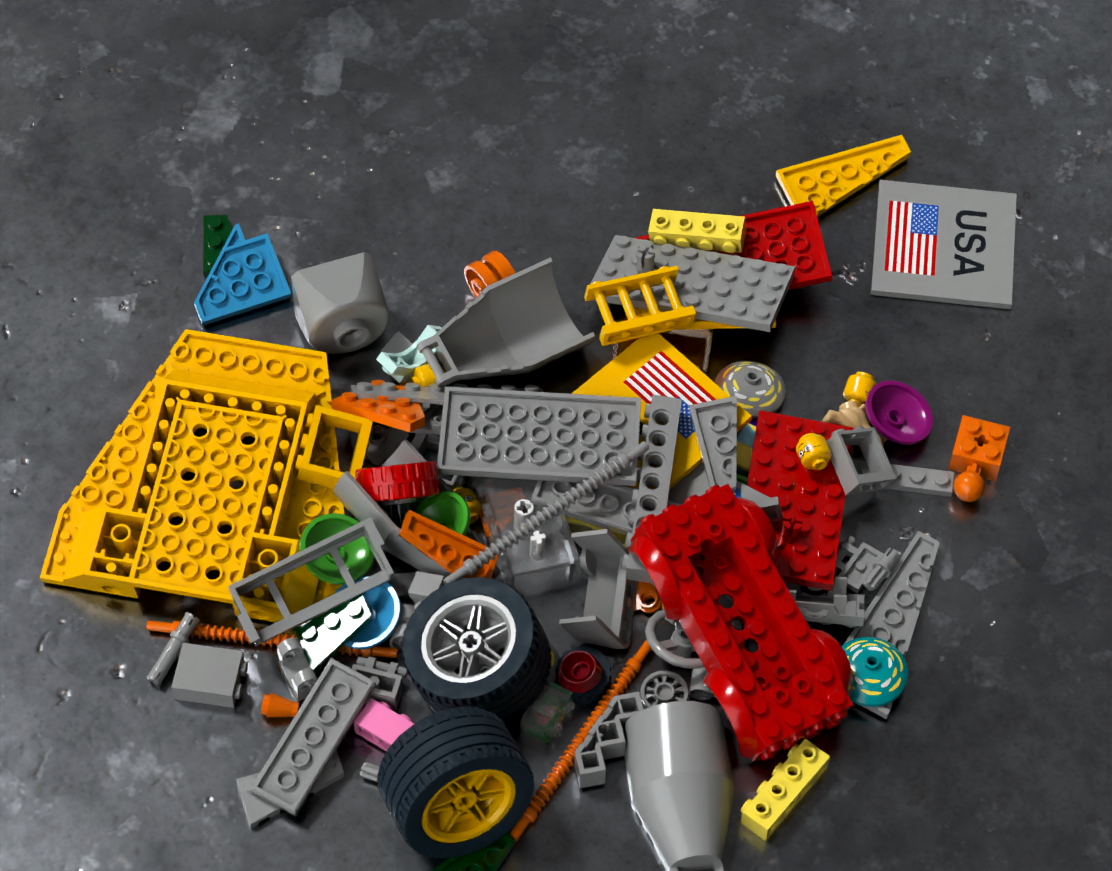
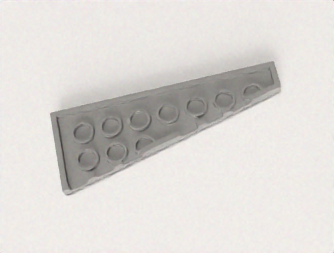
[351,382,544,408]
[844,531,940,719]

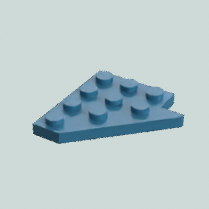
[194,223,292,326]

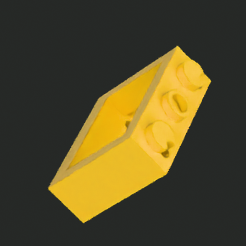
[294,405,373,489]

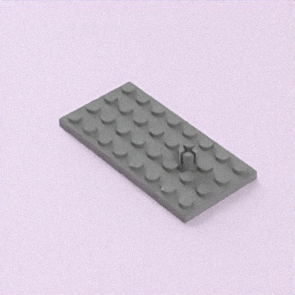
[590,235,795,332]
[437,386,641,486]

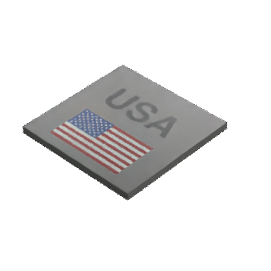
[871,180,1017,309]

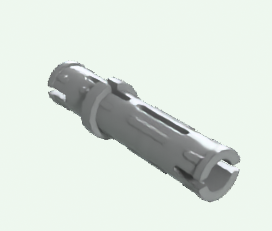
[146,612,200,686]

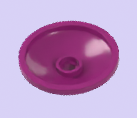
[865,380,933,445]

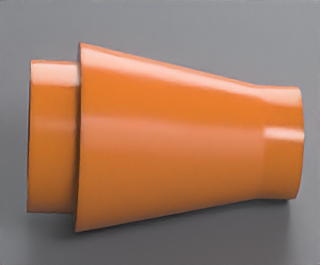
[260,693,299,718]

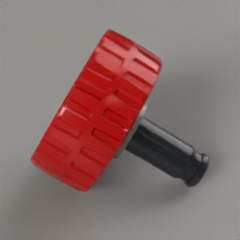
[355,461,440,529]

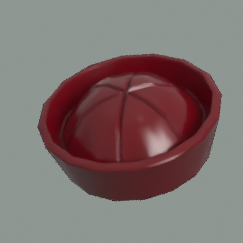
[558,651,602,693]

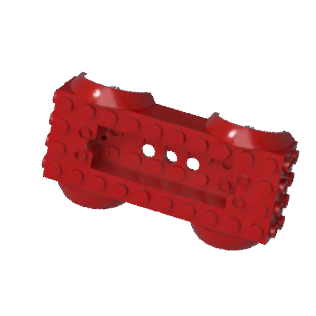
[628,484,853,762]

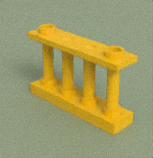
[584,266,696,346]

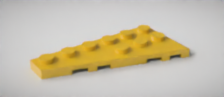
[776,135,911,217]

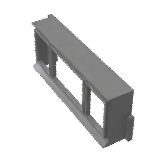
[228,517,394,646]

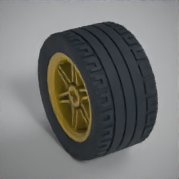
[377,707,534,858]

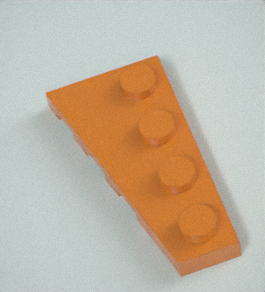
[399,510,498,579]

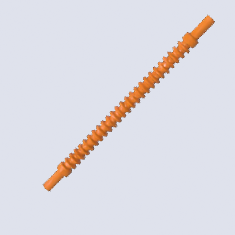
[146,620,398,659]
[509,640,652,842]

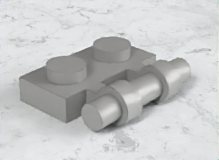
[835,536,884,594]

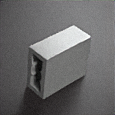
[171,643,248,708]

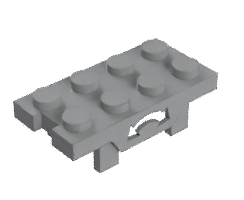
[784,576,864,628]

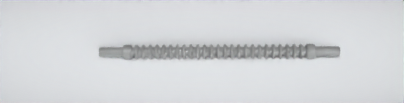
[443,441,649,584]

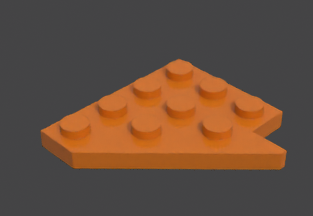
[331,380,425,432]

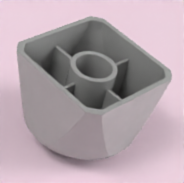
[291,252,389,354]

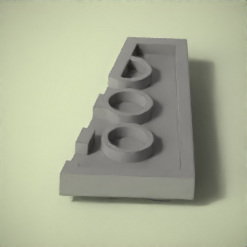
[689,396,737,492]
[236,750,344,829]

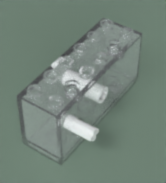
[469,476,580,599]

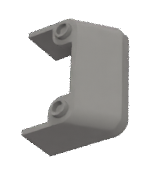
[559,529,638,649]

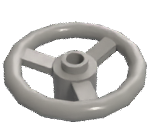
[645,610,704,669]

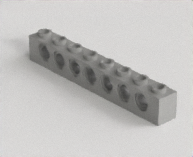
[622,395,682,584]

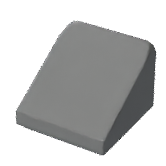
[381,331,412,353]

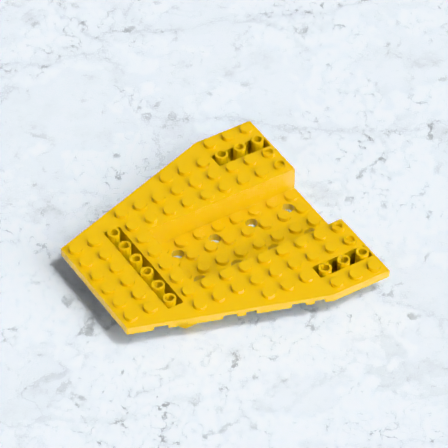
[40,329,345,626]

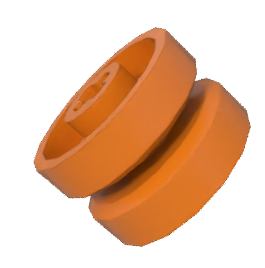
[464,250,516,299]

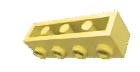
[648,209,747,253]
[741,739,830,841]

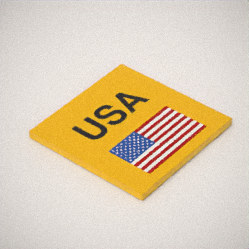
[571,333,752,490]

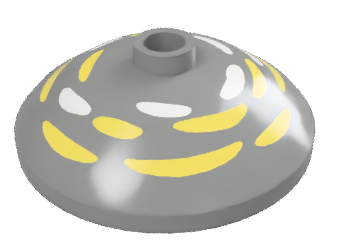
[715,361,786,419]

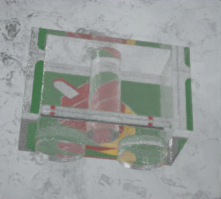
[521,680,575,744]

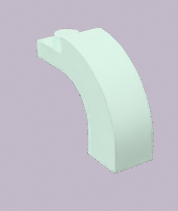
[376,325,441,383]

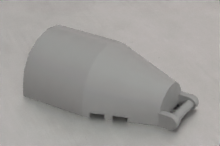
[416,257,595,387]
[334,439,499,579]
[622,701,735,871]

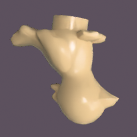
[822,401,888,448]

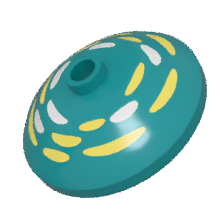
[842,637,908,707]

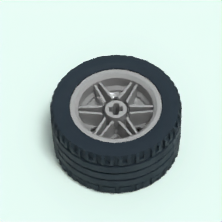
[402,577,552,724]

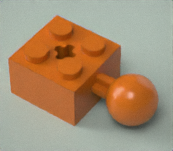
[949,415,1010,502]

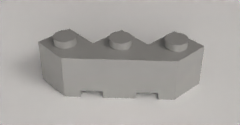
[574,692,644,788]

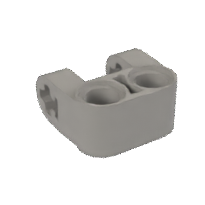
[277,637,318,702]

